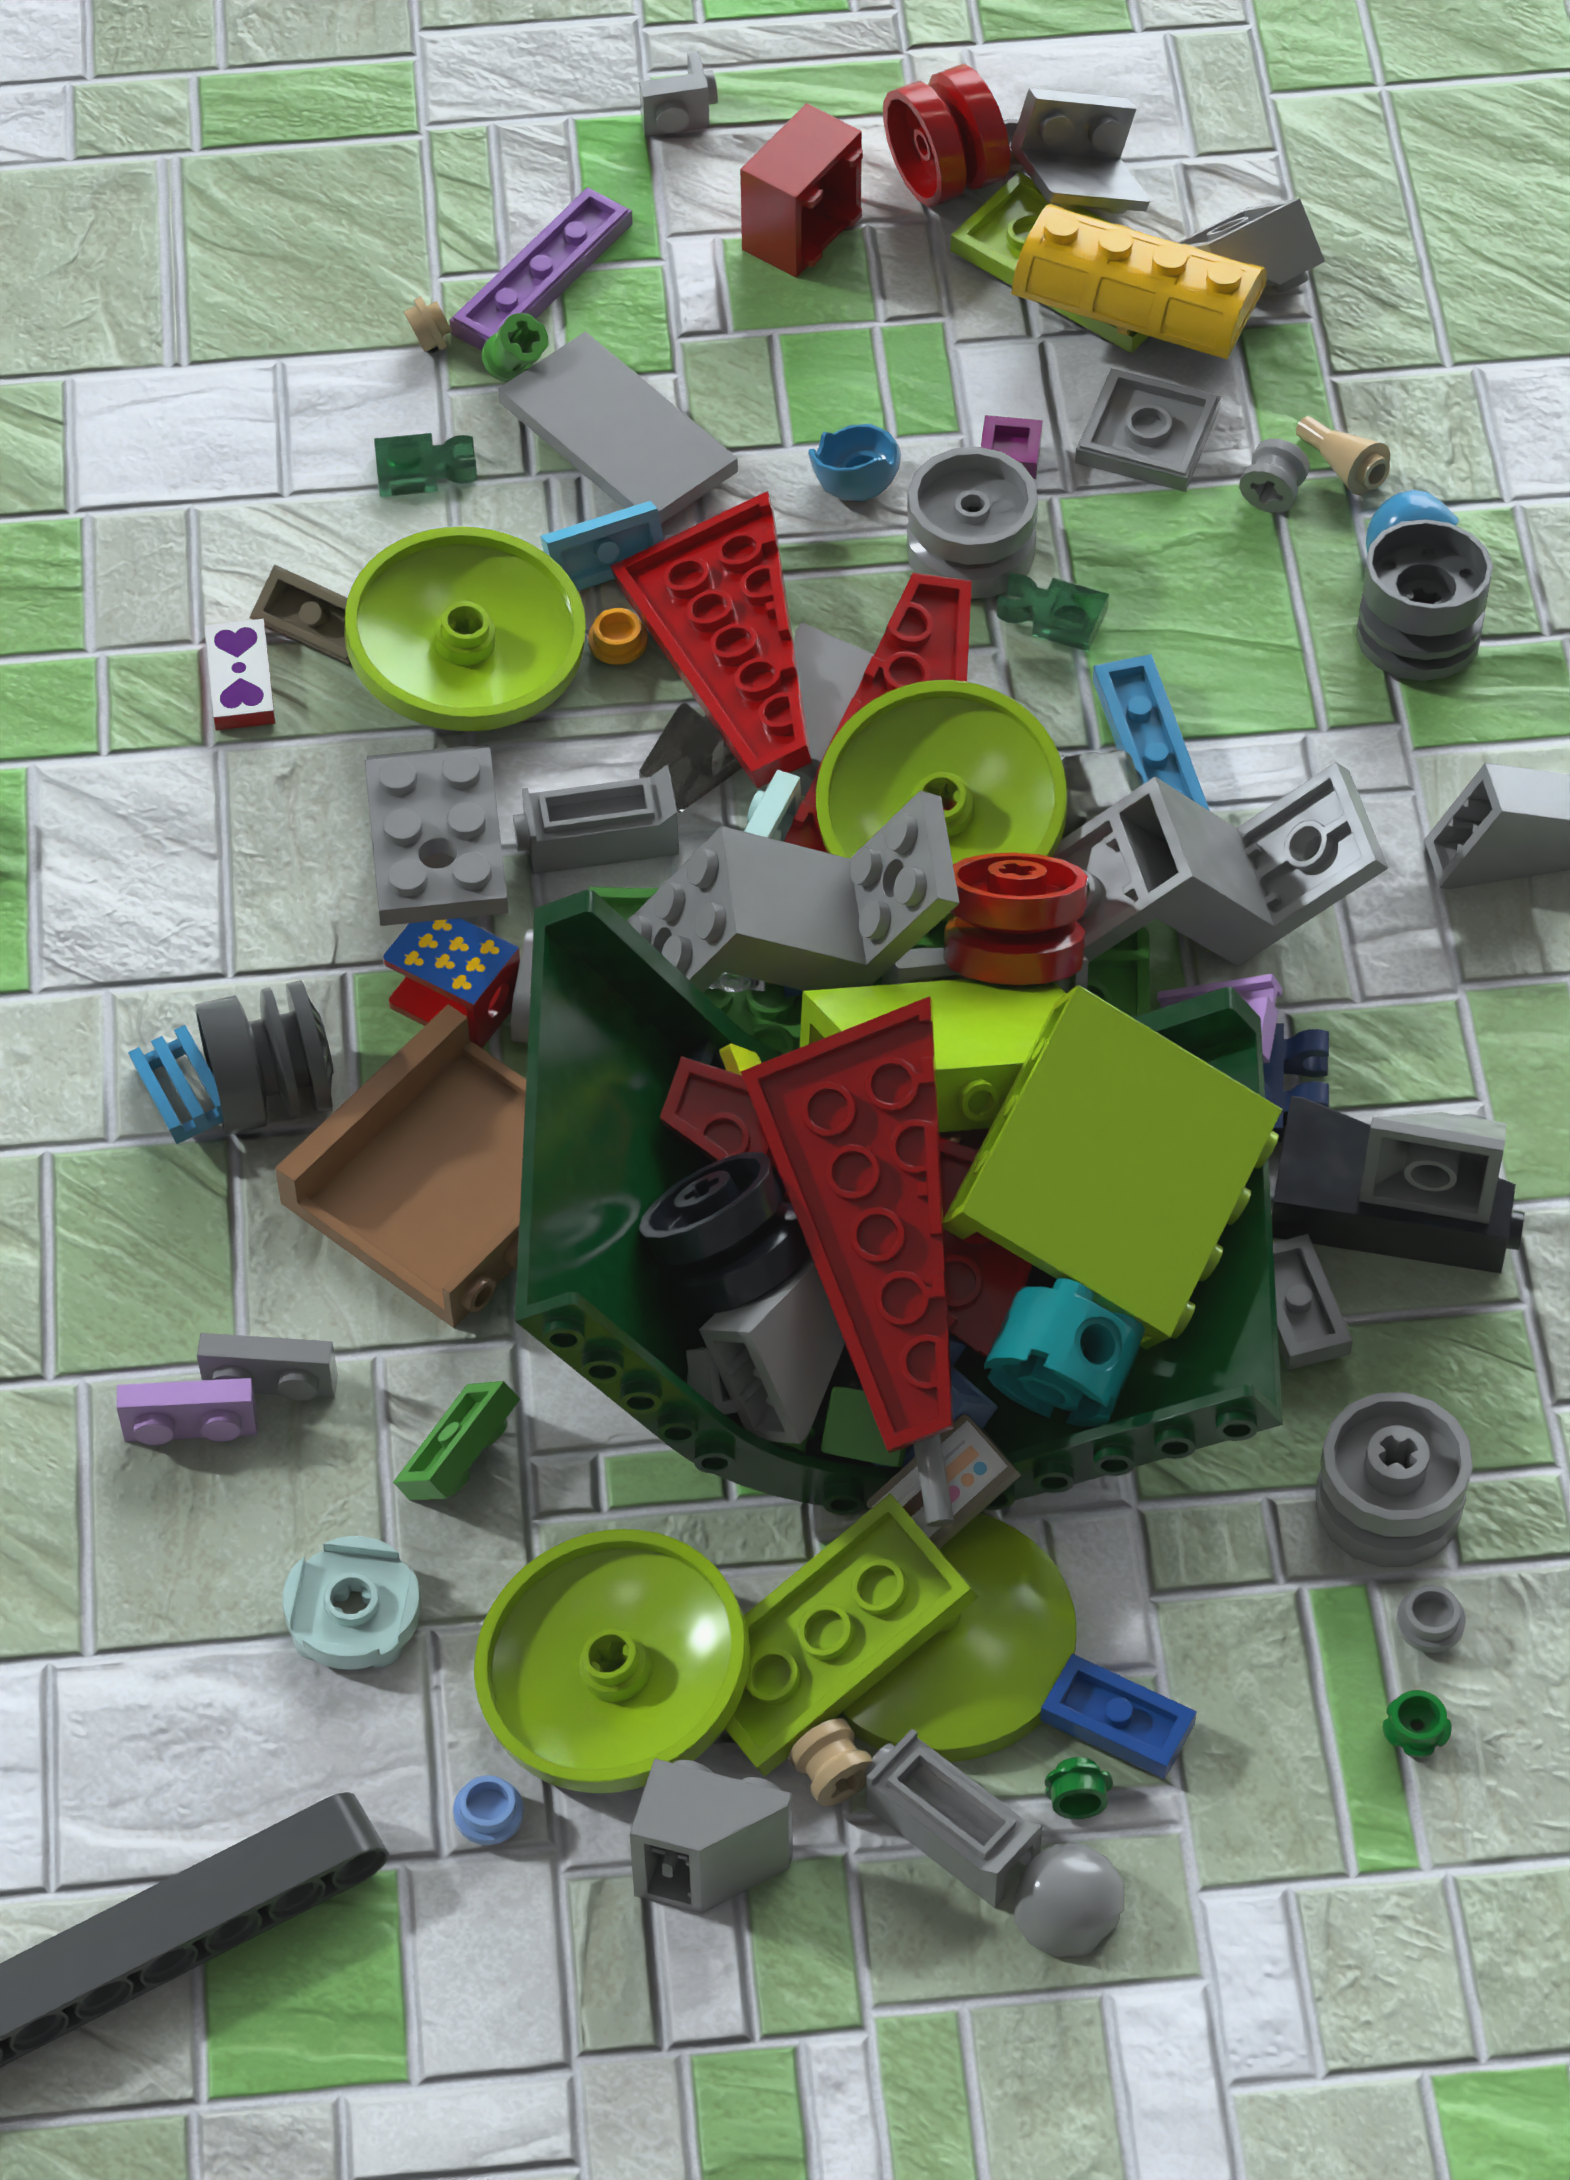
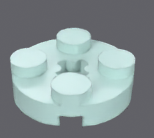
[283,1536,421,1670]

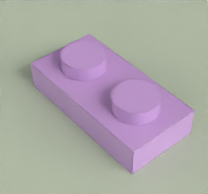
[117,1378,258,1445]

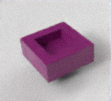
[981,415,1043,479]

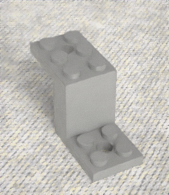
[364,744,509,926]
[1053,762,1389,967]
[627,791,959,993]

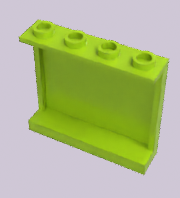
[800,978,1067,1132]
[943,985,1283,1350]

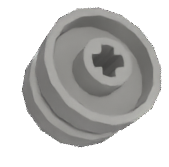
[907,447,1038,599]
[1315,1392,1473,1567]

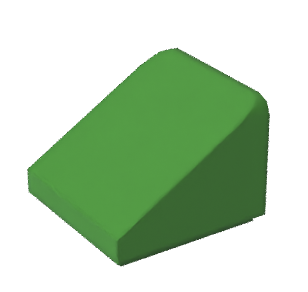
[821,1386,907,1468]

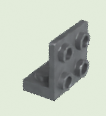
[1010,88,1150,214]

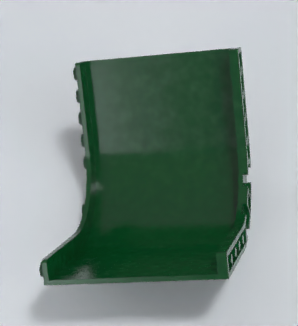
[515,890,1283,1515]

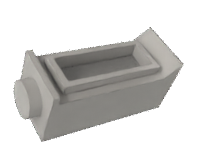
[513,764,679,874]
[865,1729,1043,1908]

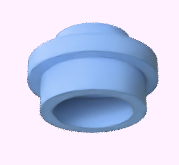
[453,1775,524,1845]

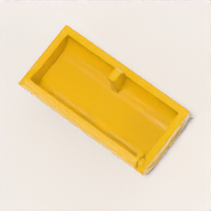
[1011,204,1267,360]

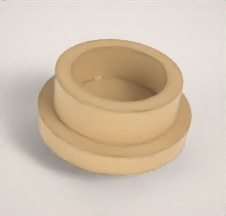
[404,296,452,352]

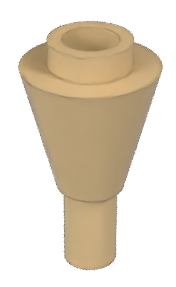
[1296,416,1390,495]

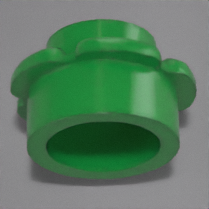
[1382,1690,1452,1758]
[1044,1757,1113,1819]

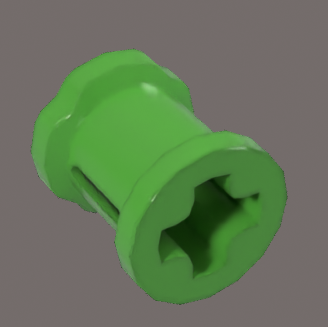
[482,313,548,382]

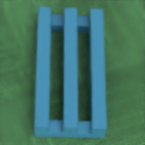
[128,1025,224,1145]

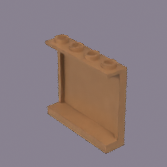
[275,1004,526,1328]

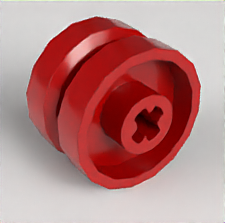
[883,64,1010,207]
[944,852,1088,985]

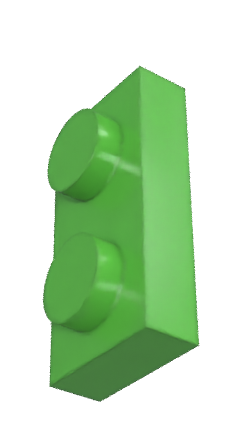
[393,1381,520,1500]

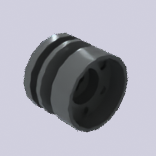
[1356,519,1493,681]
[195,980,334,1135]

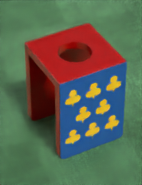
[383,918,520,1048]

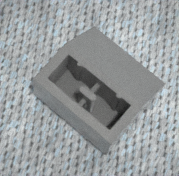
[630,1758,793,1913]

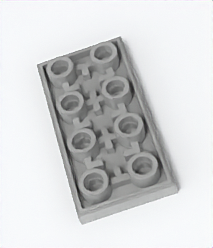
[498,331,738,524]

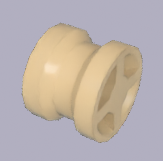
[789,1719,873,1806]

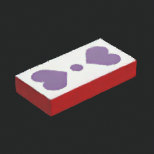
[204,619,276,731]

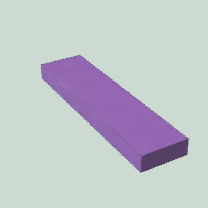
[449,187,632,351]

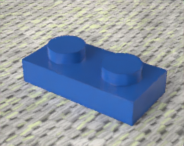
[1040,1653,1197,1779]

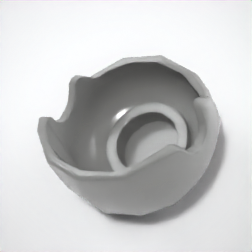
[1014,1842,1125,1957]

